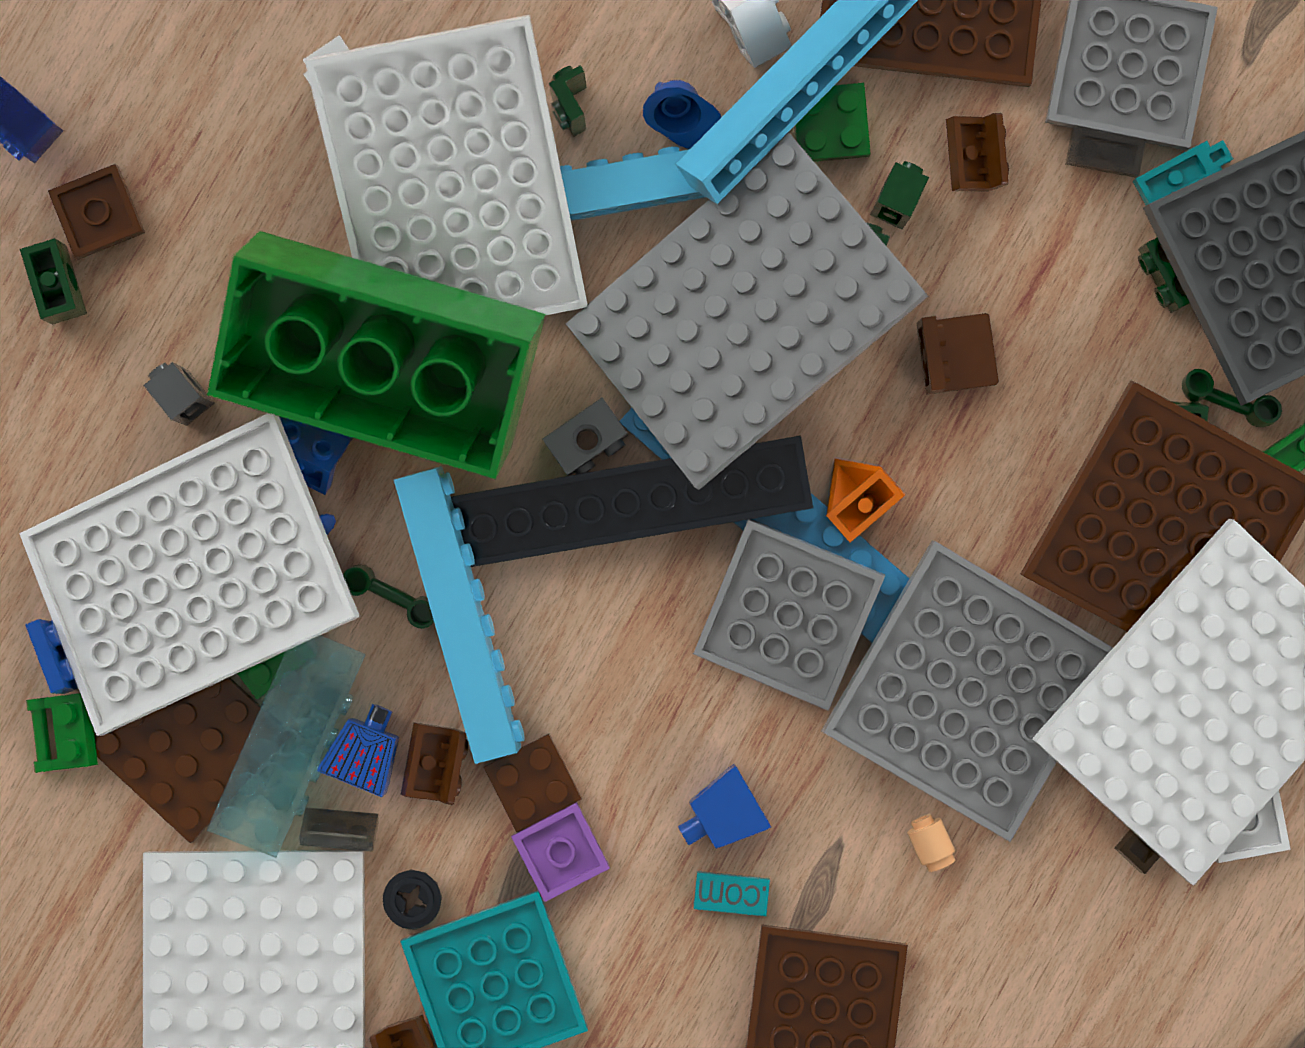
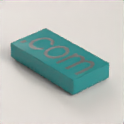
[693,871,770,916]

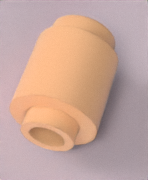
[907,814,955,872]

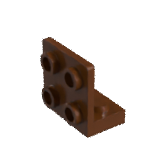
[916,313,999,395]

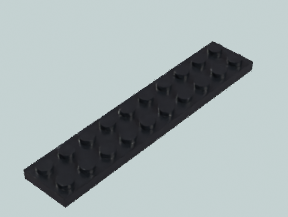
[451,435,813,567]

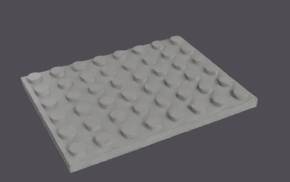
[566,132,929,490]

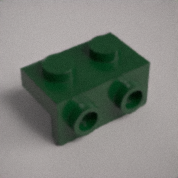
[549,65,587,137]

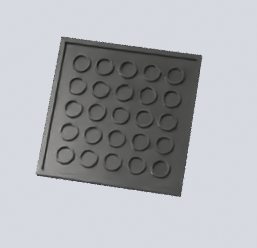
[1143,131,1305,406]

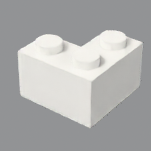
[711,0,792,68]

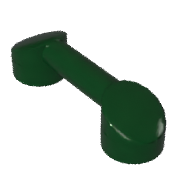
[1182,369,1282,427]
[343,564,434,629]

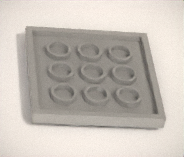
[1045,0,1218,151]
[693,519,885,711]

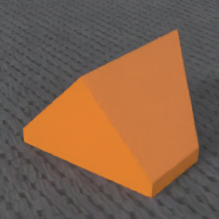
[826,458,906,542]

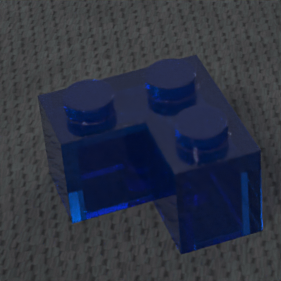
[0,76,63,164]

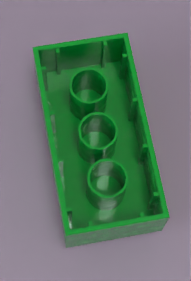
[207,231,546,479]

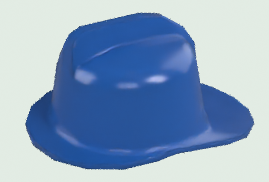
[643,80,722,149]

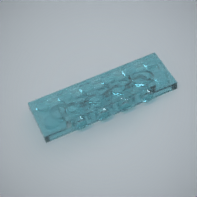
[207,635,366,858]

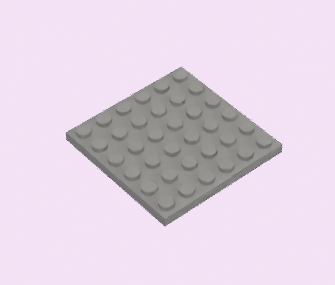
[821,541,1113,842]

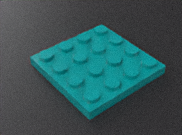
[400,890,588,1048]

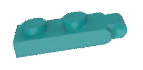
[1133,140,1234,205]

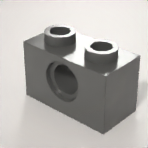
[143,362,215,426]
[542,397,628,476]

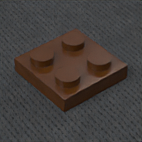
[48,164,145,260]
[484,734,582,833]

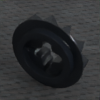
[383,869,442,929]

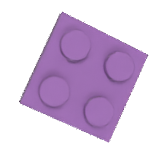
[511,802,610,902]

